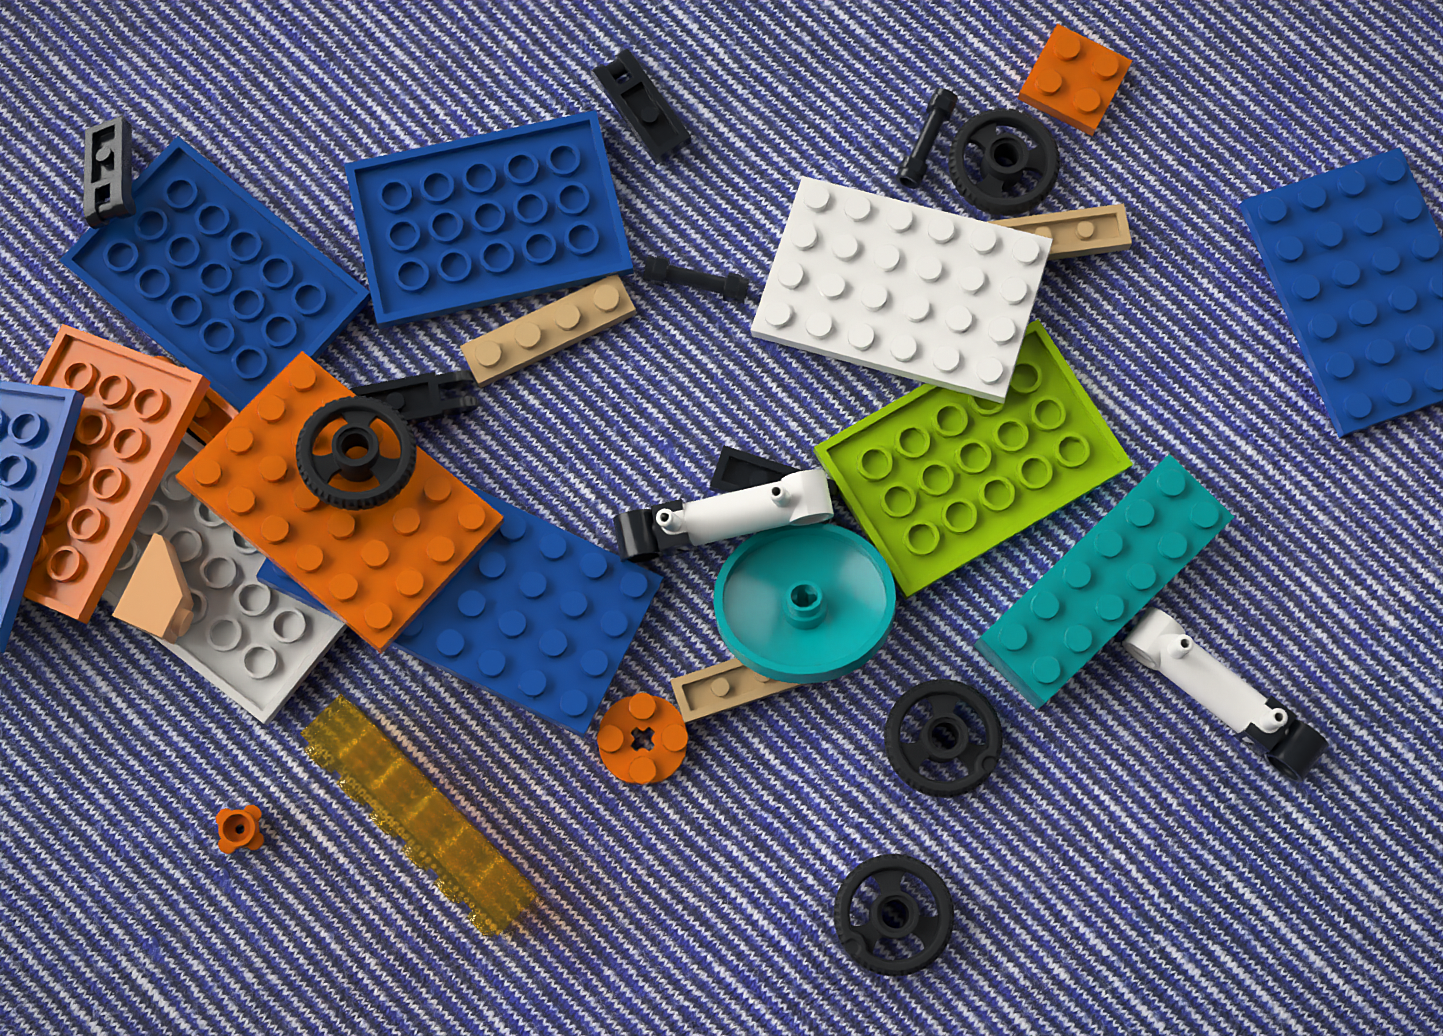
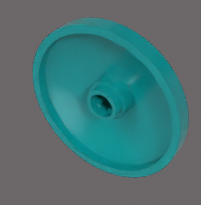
[713,523,896,684]

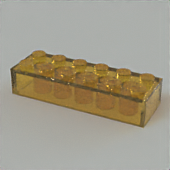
[300,694,546,938]

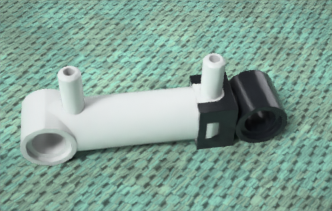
[613,469,834,563]
[1122,607,1329,783]

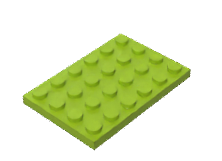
[813,319,1133,600]

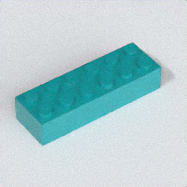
[973,454,1234,710]

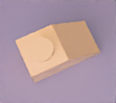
[112,533,194,645]

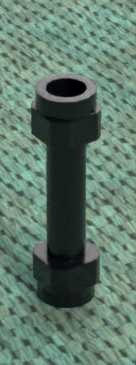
[895,88,958,189]
[643,255,750,304]

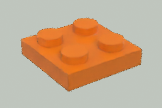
[1017,23,1133,136]

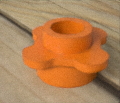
[216,805,264,854]

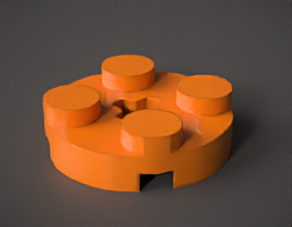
[597,693,688,786]

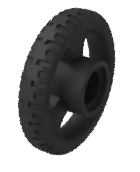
[948,108,1060,216]
[296,396,417,511]
[884,679,1003,798]
[834,854,954,977]

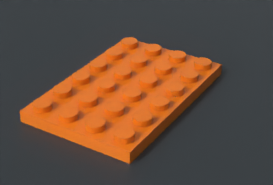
[22,324,211,624]
[175,351,504,654]

